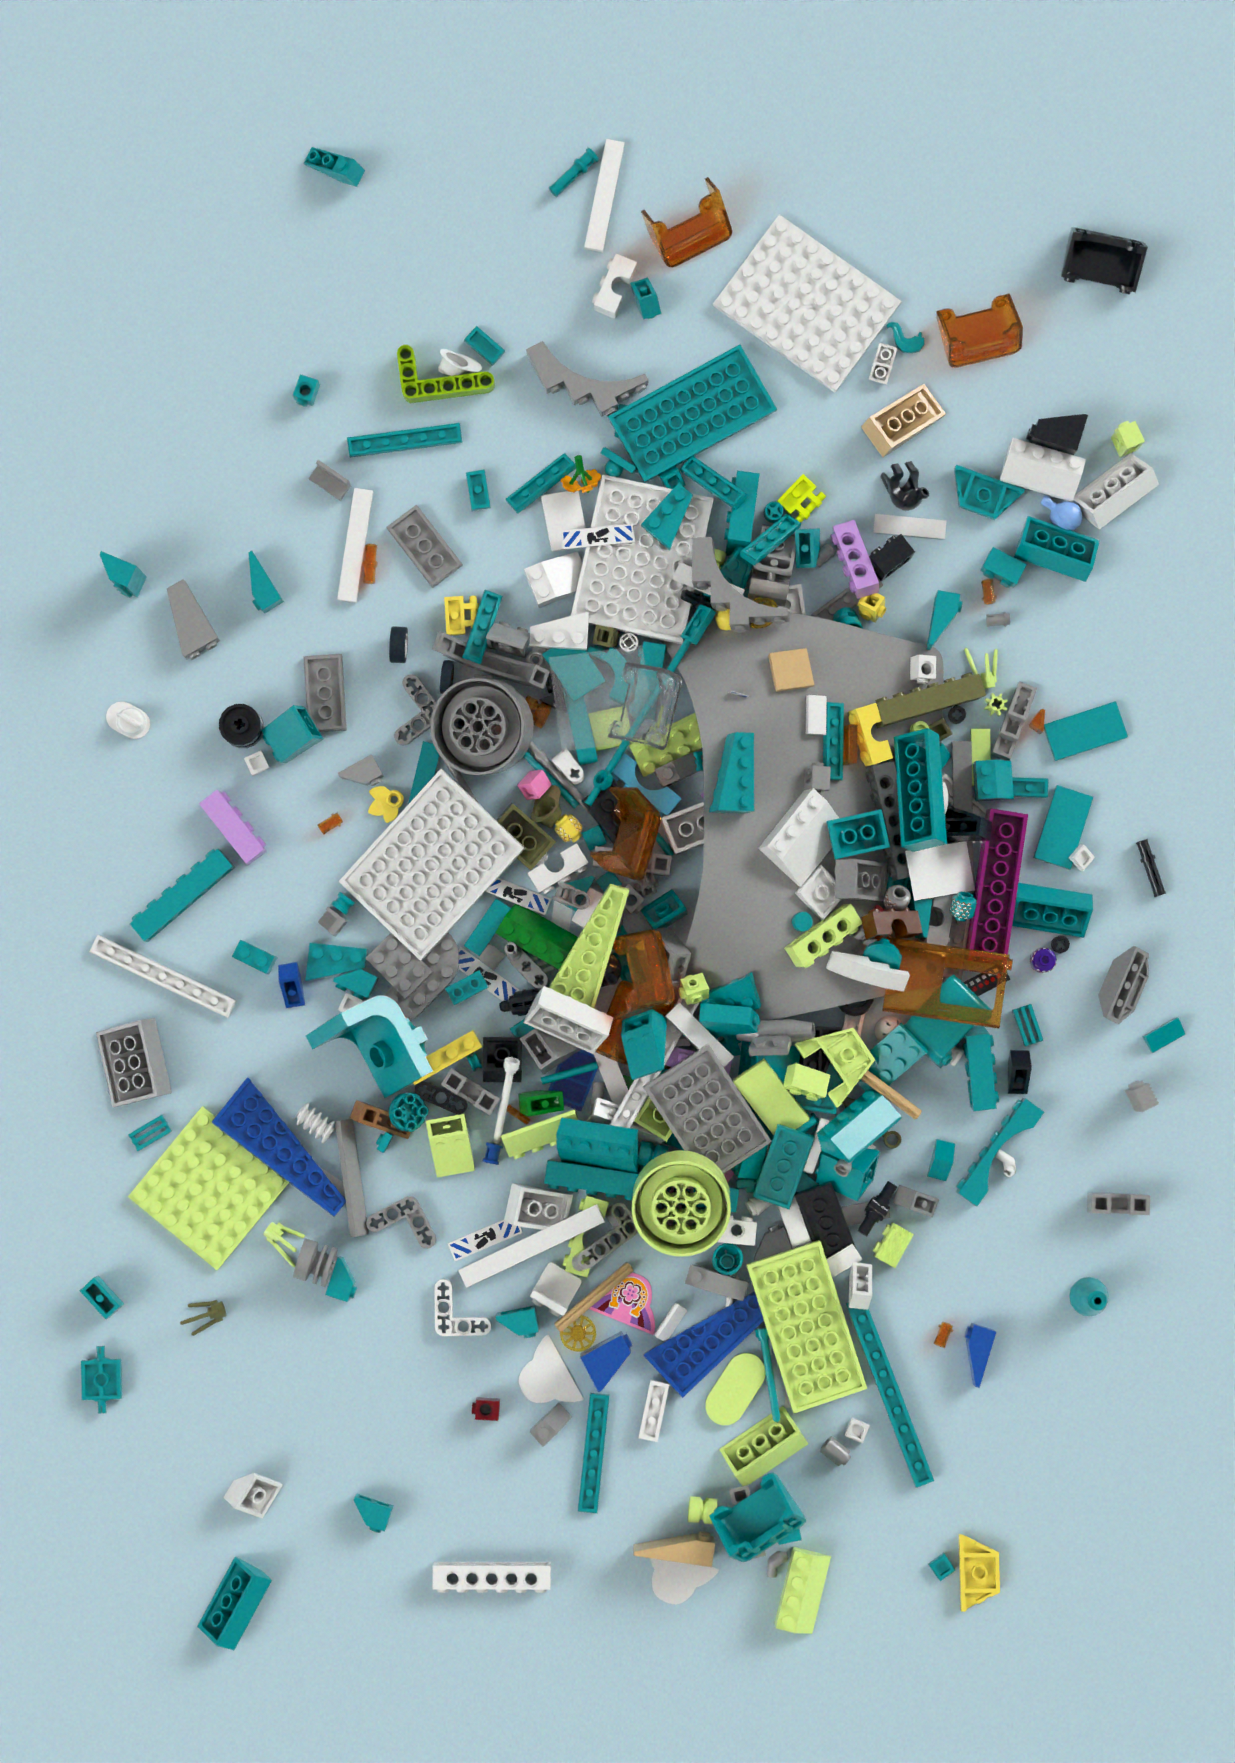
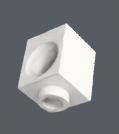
[910,655,936,684]

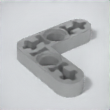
[394,674,436,745]
[366,1196,436,1249]

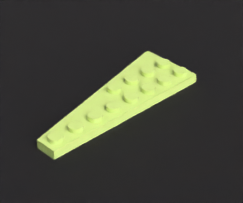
[549,884,629,1008]

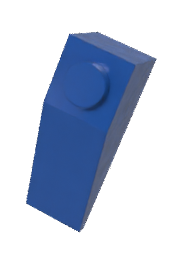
[964,1323,996,1388]

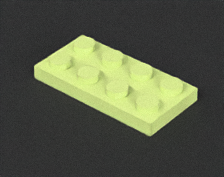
[629,713,702,777]

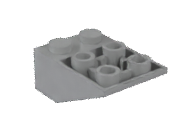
[520,1028,581,1074]

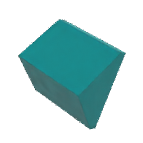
[641,889,688,930]

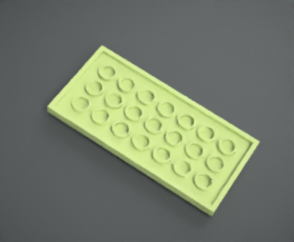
[746,1240,867,1413]

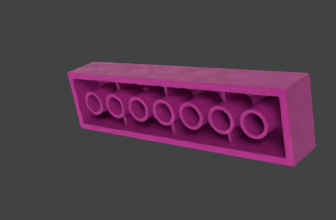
[964,808,1028,967]

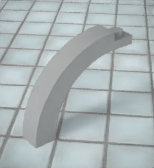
[432,631,550,689]

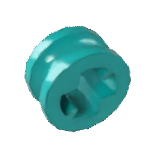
[466,1052,483,1072]

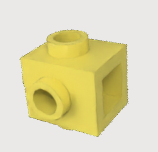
[858,593,886,623]

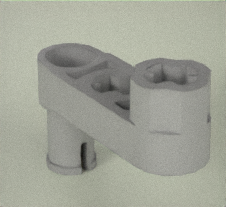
[504,942,550,991]

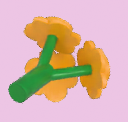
[560,455,601,493]

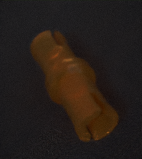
[362,544,378,584]

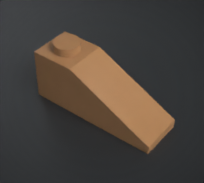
[350,1100,411,1139]

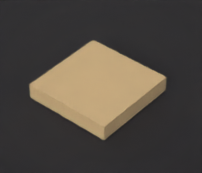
[768,648,814,692]

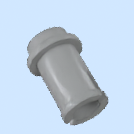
[816,544,836,568]
[986,612,1010,627]

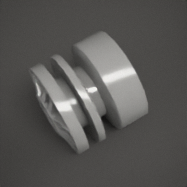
[293,1239,338,1287]

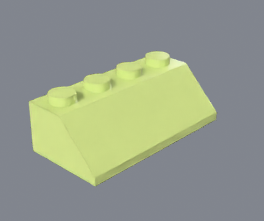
[501,1109,578,1160]
[719,1406,808,1486]
[774,1546,831,1634]

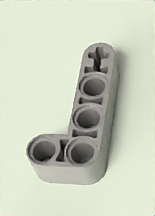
[572,1203,638,1271]

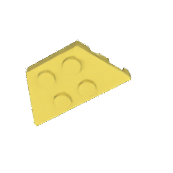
[958,1534,1000,1612]

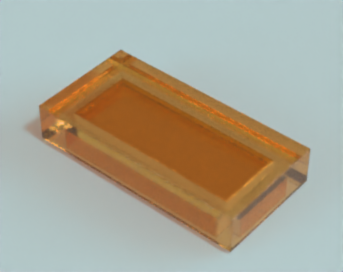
[843,724,857,765]

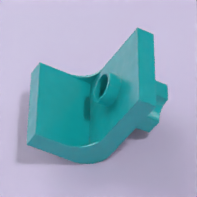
[306,995,433,1098]

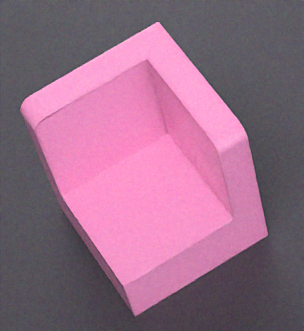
[517,769,552,800]

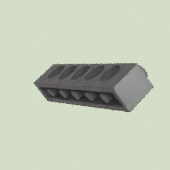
[866,761,910,881]

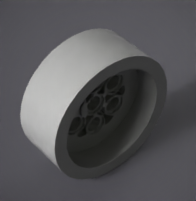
[430,678,534,775]

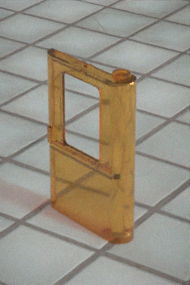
[882,938,1013,1029]

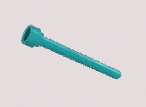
[755,1328,781,1422]

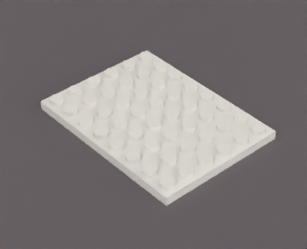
[713,214,901,393]
[571,474,714,644]
[339,769,525,961]

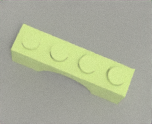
[562,1195,609,1277]

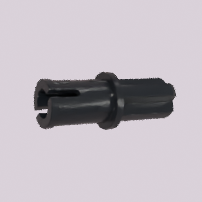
[680,590,715,610]

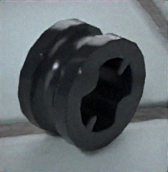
[948,706,966,724]
[1051,936,1070,953]

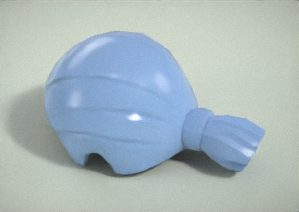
[1041,495,1083,531]

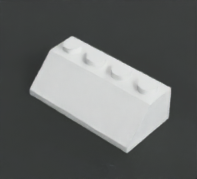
[999,438,1086,502]
[1073,453,1159,530]
[524,986,613,1054]

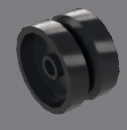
[219,704,264,748]

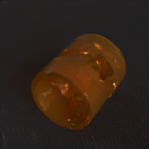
[525,695,552,729]

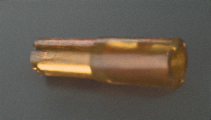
[507,1104,530,1125]

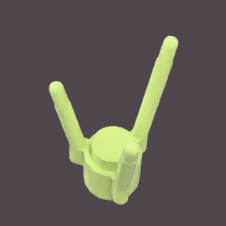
[964,648,998,689]
[263,1222,305,1267]

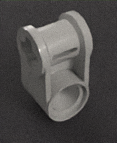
[552,881,590,910]

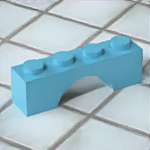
[611,753,682,818]

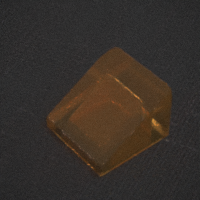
[1029,709,1045,734]

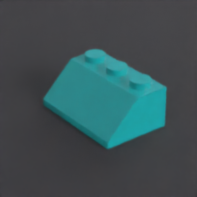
[99,551,147,598]

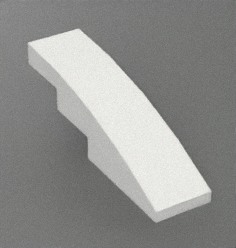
[826,951,910,992]

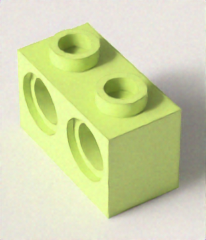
[1111,421,1145,458]

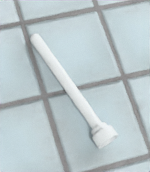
[493,1057,520,1144]

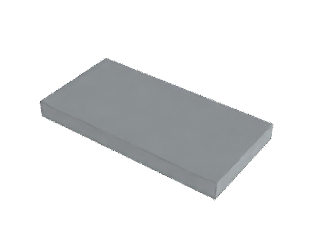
[386,505,463,588]
[304,654,347,732]

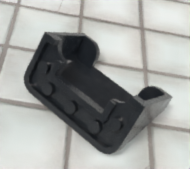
[1061,227,1148,294]

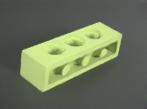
[784,904,862,968]

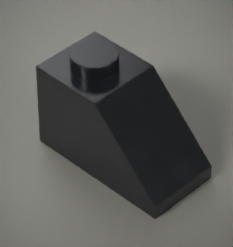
[1008,1050,1032,1094]

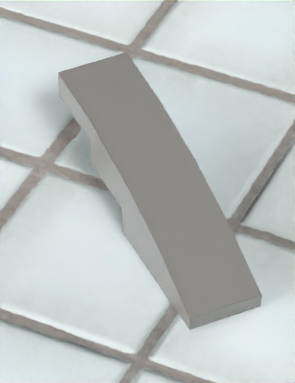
[991,681,1037,761]

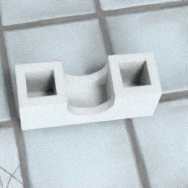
[592,254,637,319]
[527,843,589,894]

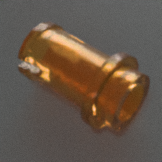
[981,579,997,604]
[317,813,343,834]
[934,1321,953,1348]

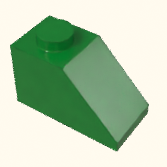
[518,1090,564,1117]

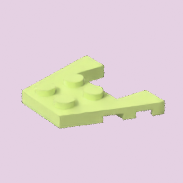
[794,1028,875,1108]

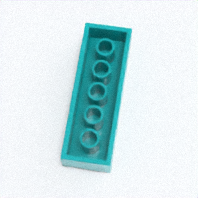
[894,728,947,852]

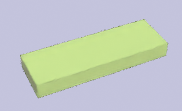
[970,729,991,786]

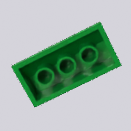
[495,904,578,970]

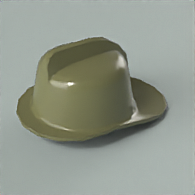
[531,785,562,828]

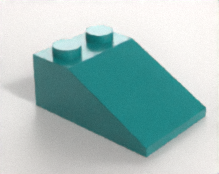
[826,809,890,859]

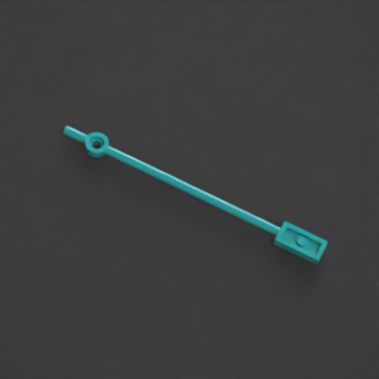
[585,604,716,806]

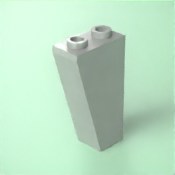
[167,579,220,660]

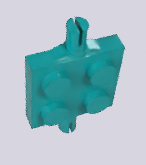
[81,1346,122,1414]

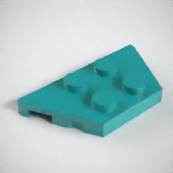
[954,465,1025,520]

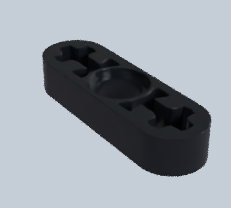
[414,1082,468,1114]

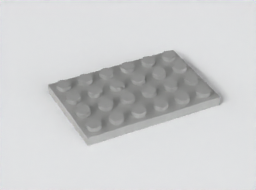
[643,1044,772,1174]

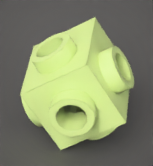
[678,973,709,1005]

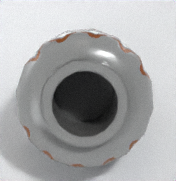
[884,885,911,911]

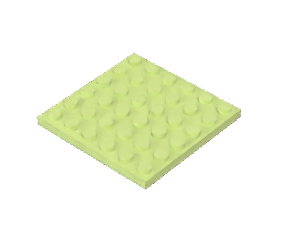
[128,1106,289,1270]

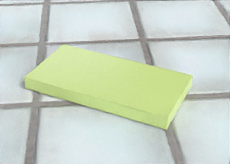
[733,1058,810,1135]

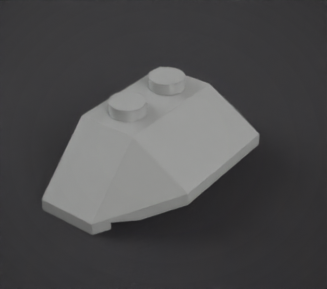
[1098,946,1149,1024]

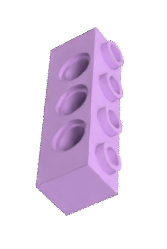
[830,520,879,599]

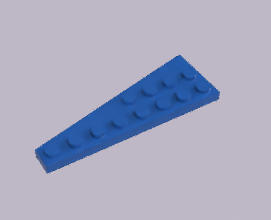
[212,1077,346,1217]
[643,1291,764,1398]

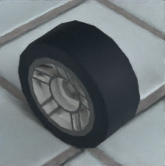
[389,626,408,663]

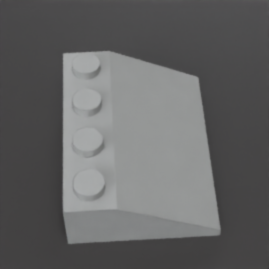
[96,1018,172,1107]

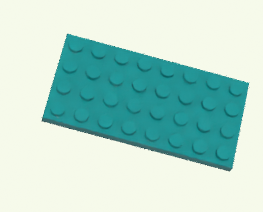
[608,344,777,483]

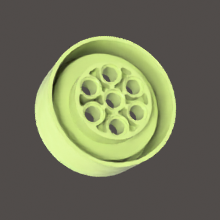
[632,1150,731,1257]

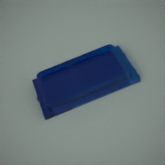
[548,1049,598,1111]

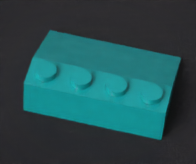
[556,1118,638,1174]

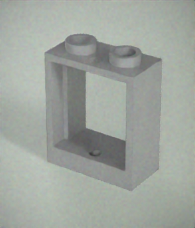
[645,927,691,987]

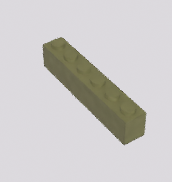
[875,672,986,729]

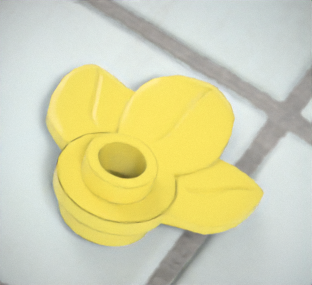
[368,786,404,823]

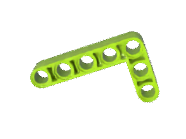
[397,345,495,403]

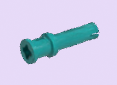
[548,148,599,197]

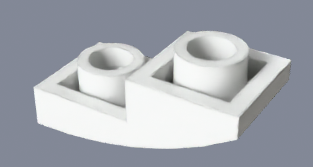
[869,343,897,385]

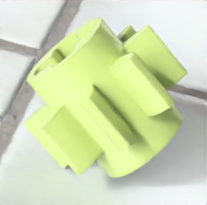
[984,693,1008,717]

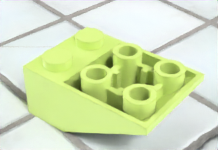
[426,1113,475,1177]

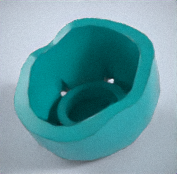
[712,1243,743,1276]

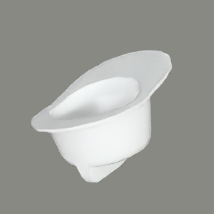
[438,349,482,376]
[106,701,150,739]

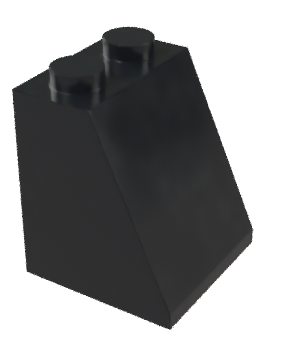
[1026,414,1088,455]

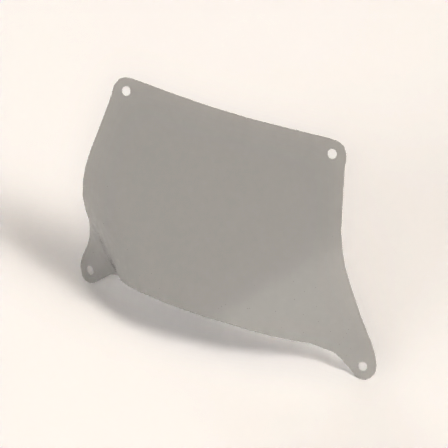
[647,604,946,1021]

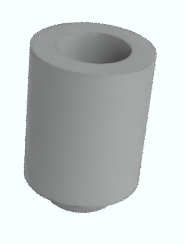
[820,1436,851,1466]

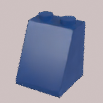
[580,1331,632,1393]

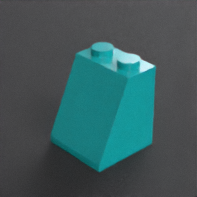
[261,705,324,763]
[738,1041,800,1083]
[815,1149,880,1201]

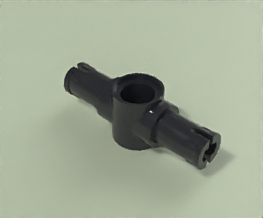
[857,1181,897,1237]

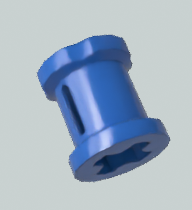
[482,1142,503,1165]

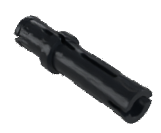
[1136,839,1166,897]

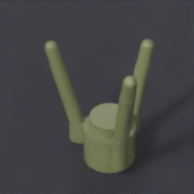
[180,1300,227,1336]

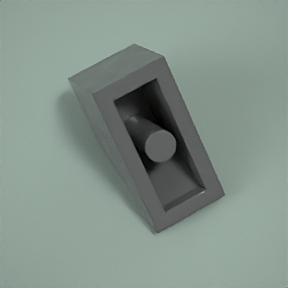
[753,1225,792,1261]

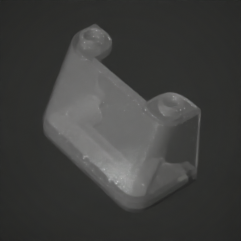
[608,662,682,750]

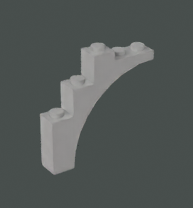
[526,341,649,417]
[692,537,790,633]

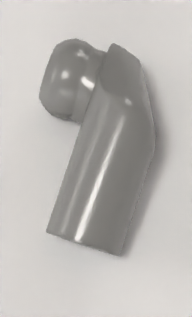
[767,1551,788,1578]

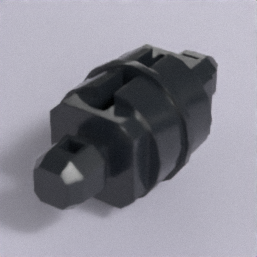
[499,989,540,1016]

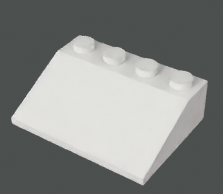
[758,788,839,887]

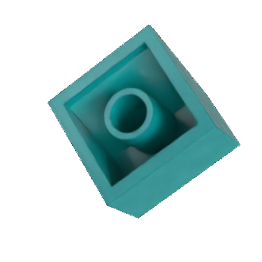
[973,760,1014,802]
[495,1305,539,1338]

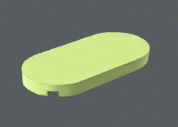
[706,1353,766,1425]

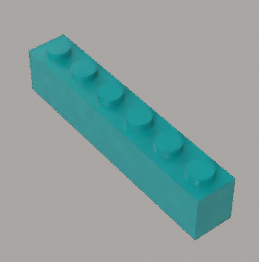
[130,849,235,942]

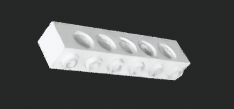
[666,1215,757,1246]
[433,1562,551,1593]

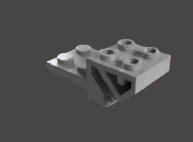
[748,525,796,607]

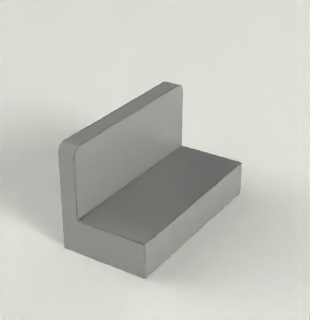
[309,460,351,501]

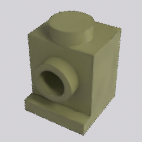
[592,624,620,647]

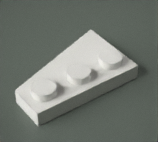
[529,611,589,650]

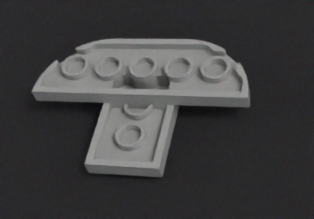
[365,932,459,1021]

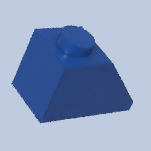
[278,962,305,1008]

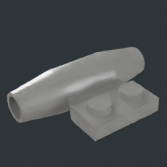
[736,1019,815,1056]

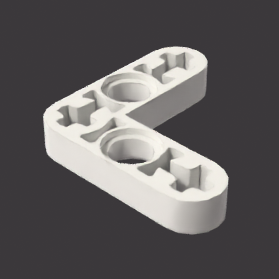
[434,1279,492,1336]

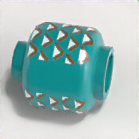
[950,892,977,922]

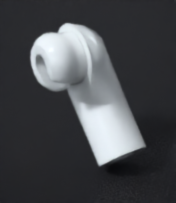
[995,1149,1016,1177]

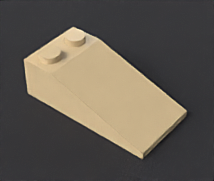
[861,384,946,457]
[633,1531,715,1567]

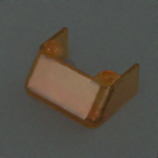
[641,177,732,267]
[590,787,661,880]
[612,930,674,1019]

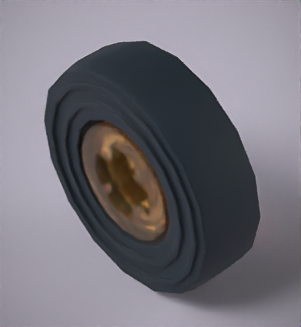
[440,660,454,694]

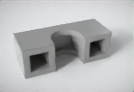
[918,893,957,950]
[441,1068,501,1115]
[1087,1192,1150,1215]

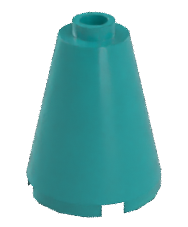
[1069,1277,1108,1316]

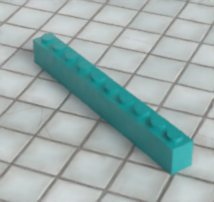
[544,1160,739,1215]

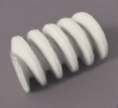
[293,1103,336,1144]

